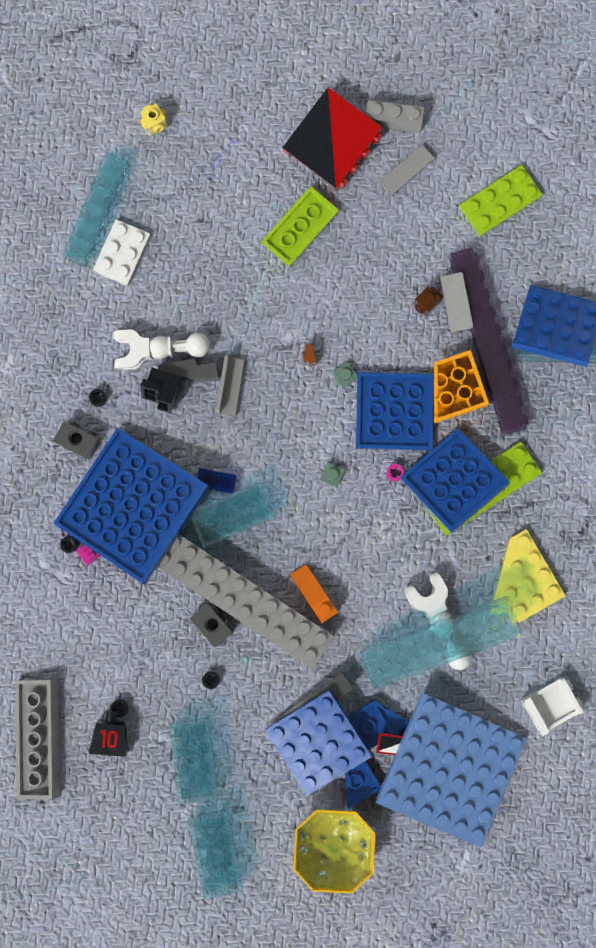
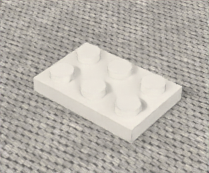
[93,219,151,286]

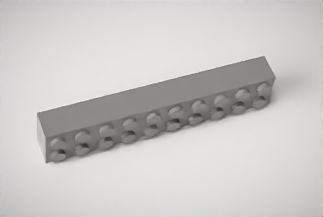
[158,535,334,669]

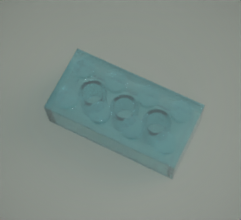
[191,482,276,549]
[169,718,219,804]
[188,808,243,899]

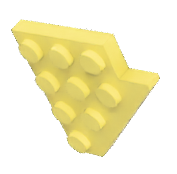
[489,529,565,625]

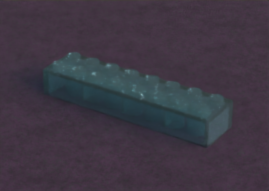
[359,595,522,690]

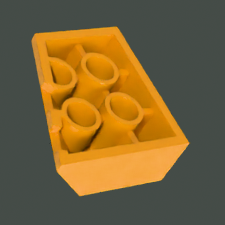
[434,350,489,423]

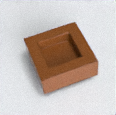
[302,344,317,367]

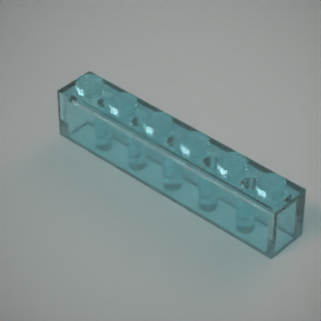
[62,152,131,267]

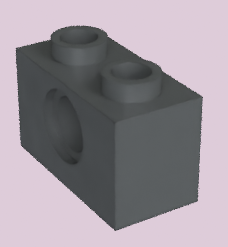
[53,420,100,460]
[190,603,233,648]

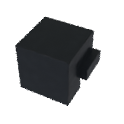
[140,367,181,414]

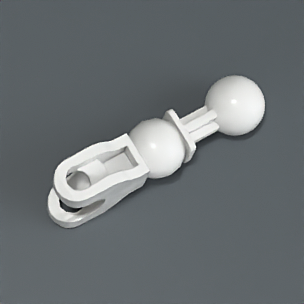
[113,329,210,370]
[404,572,472,670]

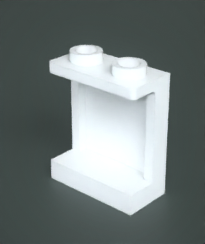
[521,678,584,736]

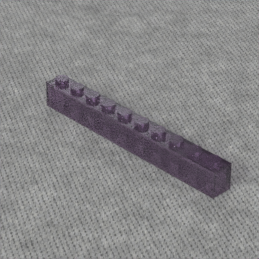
[449,248,529,437]

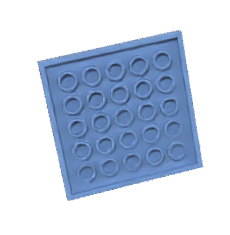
[375,693,527,847]

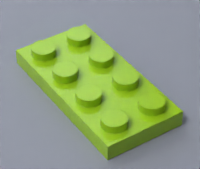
[459,165,543,237]
[261,186,339,268]

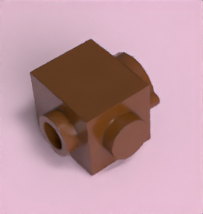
[413,286,443,317]

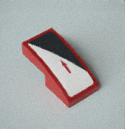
[376,732,403,755]

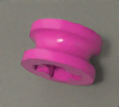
[387,464,404,482]

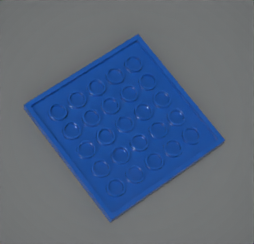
[53,428,210,585]

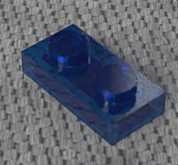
[197,468,237,494]

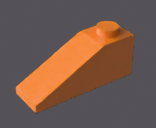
[290,565,338,623]

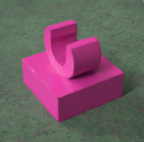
[76,544,101,566]

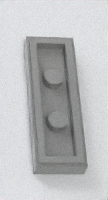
[380,145,435,196]

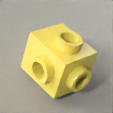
[140,103,168,135]

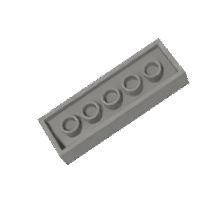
[15,679,61,799]

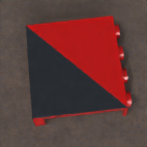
[282,87,383,192]

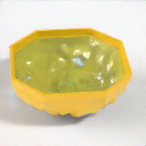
[294,809,375,893]

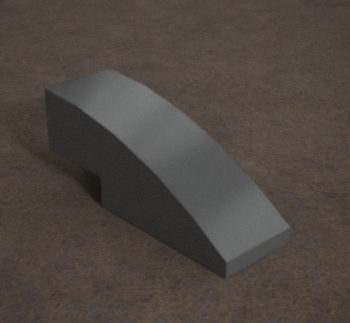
[157,358,219,381]

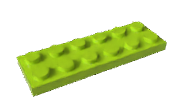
[427,442,542,536]

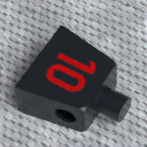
[89,709,128,757]

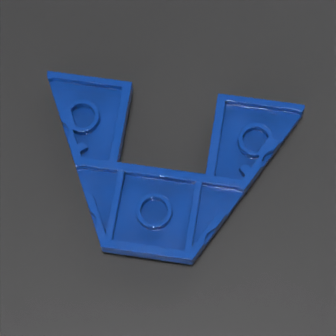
[345,700,409,809]

